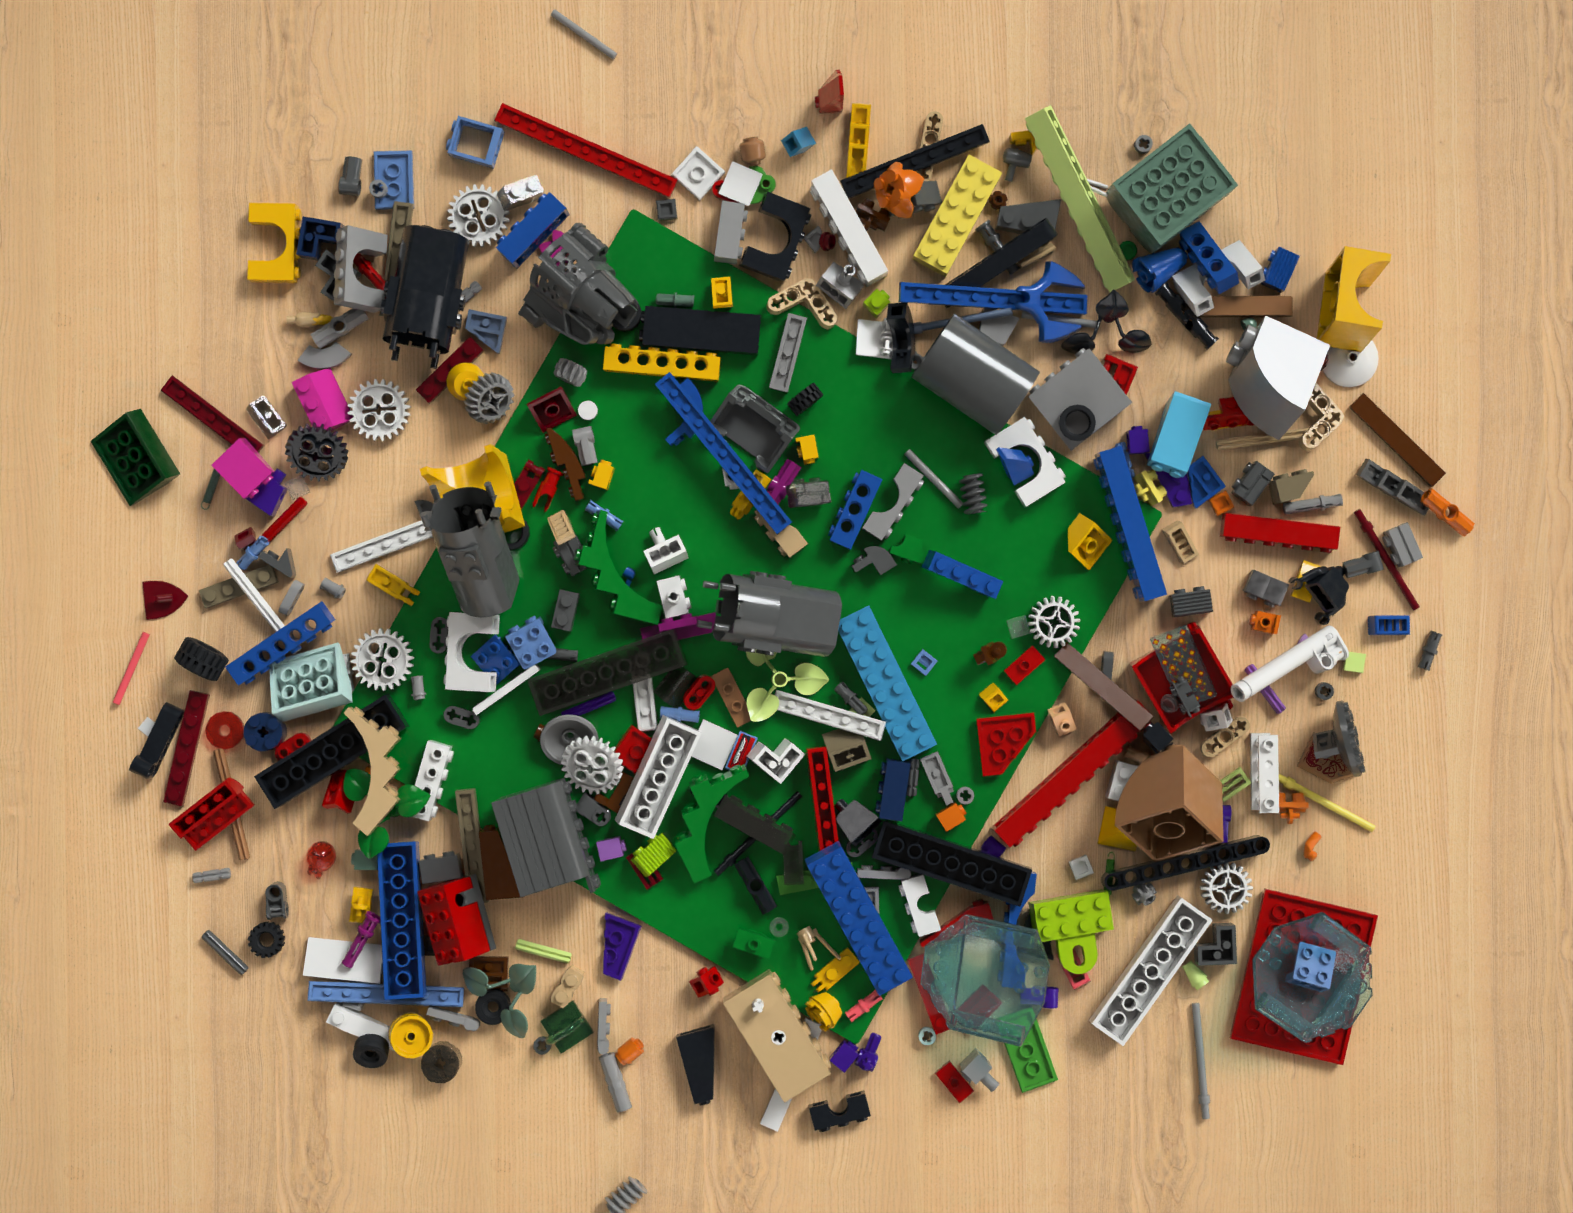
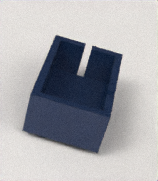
[875,758,911,821]

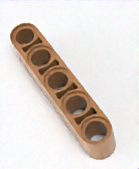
[1199,296,1293,318]

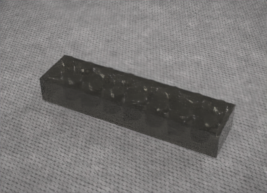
[527,629,688,716]

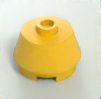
[447,363,484,400]
[805,992,842,1032]

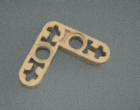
[766,278,837,329]
[1299,383,1344,451]

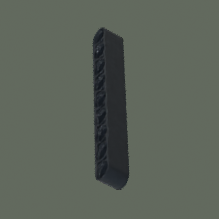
[1101,835,1270,891]

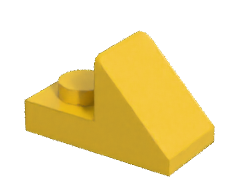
[1009,130,1037,155]
[711,277,733,309]

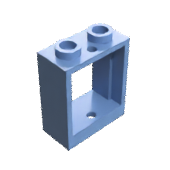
[446,116,505,169]

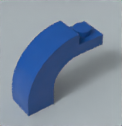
[665,378,703,446]

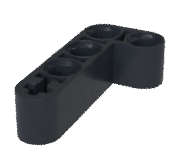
[129,702,185,779]

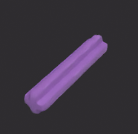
[1245,664,1286,714]

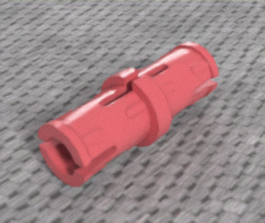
[845,990,883,1022]

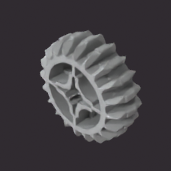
[464,372,515,424]

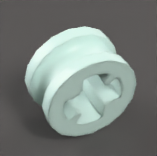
[918,1027,936,1045]

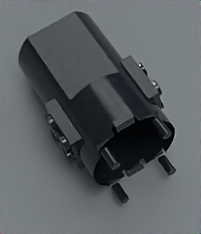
[380,225,469,369]

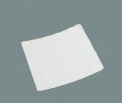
[719,161,763,206]

